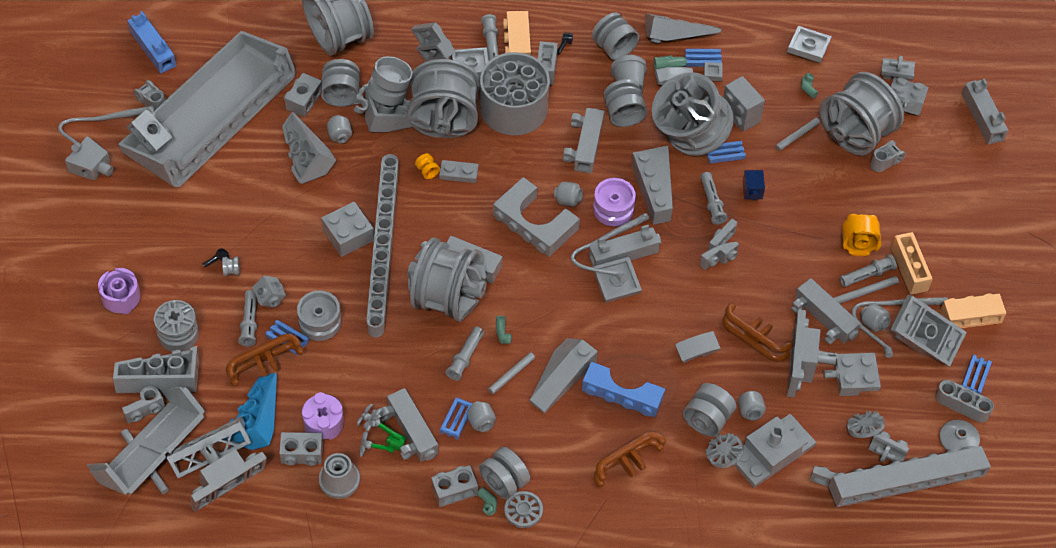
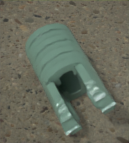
[653,55,687,71]

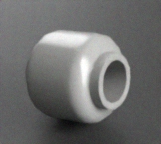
[327,115,352,143]
[554,182,583,207]
[861,303,891,332]
[738,391,766,421]
[467,402,496,432]

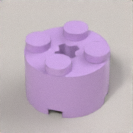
[98,268,141,314]
[302,392,344,440]

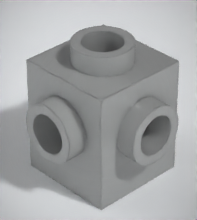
[252,275,286,308]

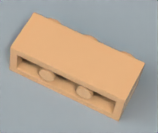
[503,11,531,55]
[891,232,932,295]
[940,294,1006,328]

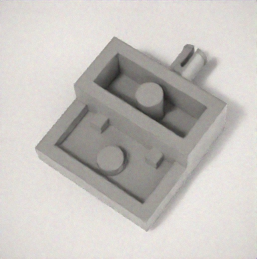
[411,22,455,62]
[891,77,929,116]
[824,353,881,396]

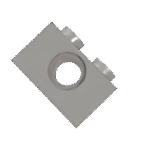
[284,73,322,117]
[126,109,172,155]

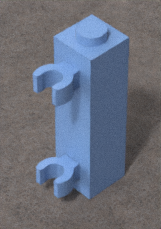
[127,11,176,74]

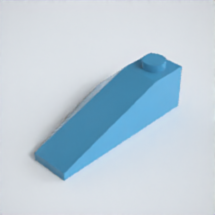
[224,373,277,450]

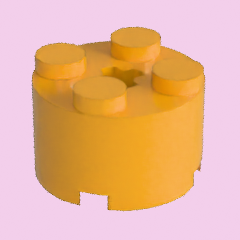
[842,214,882,256]

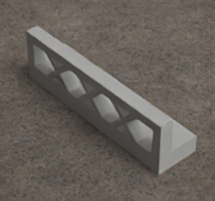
[166,416,252,478]

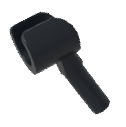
[557,32,573,55]
[202,248,230,267]

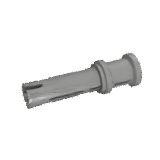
[481,14,499,61]
[700,172,728,225]
[839,254,897,288]
[238,290,257,347]
[445,327,484,381]

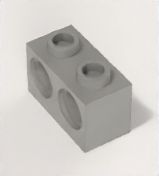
[538,41,558,85]
[280,432,323,466]
[431,465,478,507]

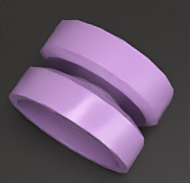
[593,178,636,227]

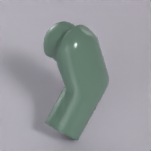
[801,73,819,99]
[496,316,512,345]
[477,487,497,516]

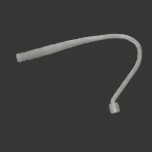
[58,106,154,152]
[571,213,649,282]
[852,297,948,358]

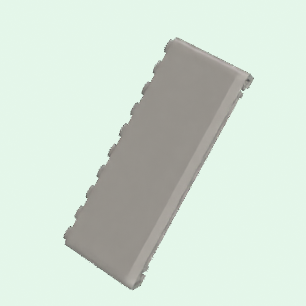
[118,31,295,187]

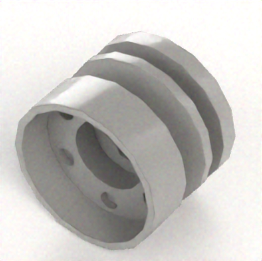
[592,12,640,60]
[321,59,360,107]
[603,79,647,127]
[154,300,199,352]

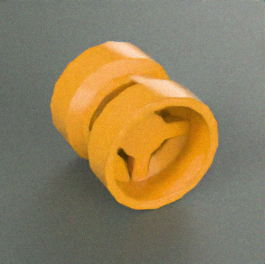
[415,153,440,179]

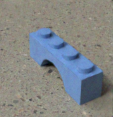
[582,362,665,418]

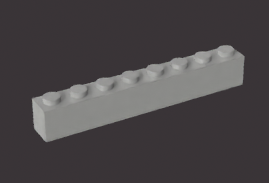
[828,446,991,507]

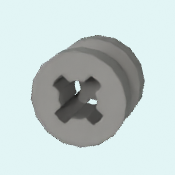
[222,256,240,276]

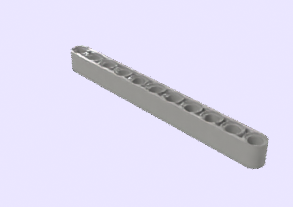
[367,154,399,338]

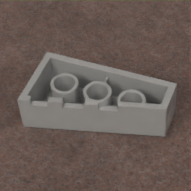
[631,146,673,225]
[113,346,199,393]

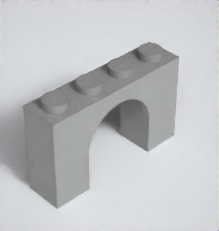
[493,177,580,257]

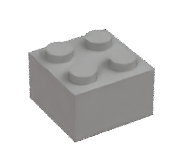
[723,76,765,132]
[321,202,374,257]

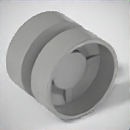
[367,56,413,106]
[683,383,736,437]

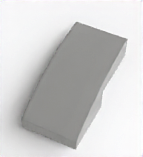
[655,67,693,85]
[700,242,739,270]
[675,331,721,363]

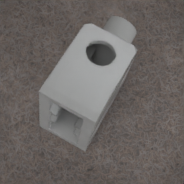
[65,136,114,180]

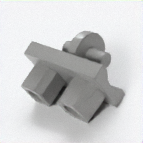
[881,55,915,81]
[868,431,909,463]

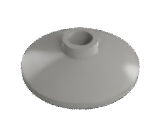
[940,420,980,451]

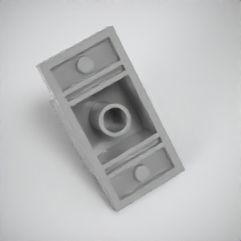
[890,295,967,367]
[787,309,837,398]
[729,414,816,488]
[190,445,267,512]

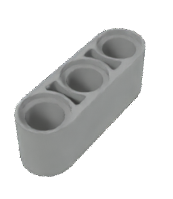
[935,380,994,422]

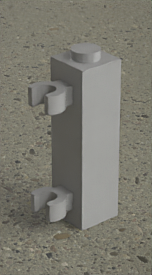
[962,78,1008,145]
[563,108,605,174]
[588,225,661,266]
[791,279,861,345]
[379,388,438,462]

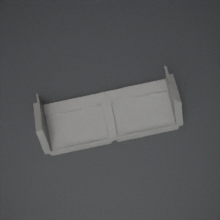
[86,387,205,495]

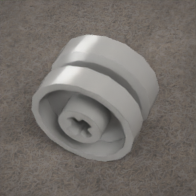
[297,290,341,341]
[479,446,530,500]

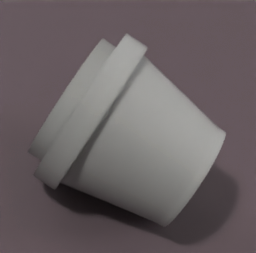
[610,55,647,92]
[319,453,360,499]

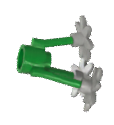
[357,404,406,457]

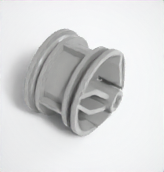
[407,59,480,138]
[820,72,904,156]
[652,73,734,156]
[407,237,487,322]

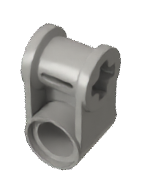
[133,80,165,111]
[870,140,906,172]

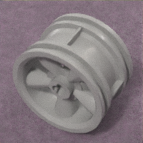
[302,0,374,56]

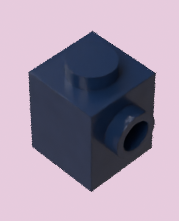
[743,170,765,200]

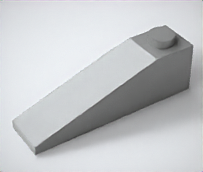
[645,13,721,43]
[365,90,413,132]
[282,112,336,184]
[530,338,598,414]

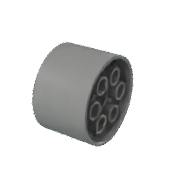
[480,52,550,135]

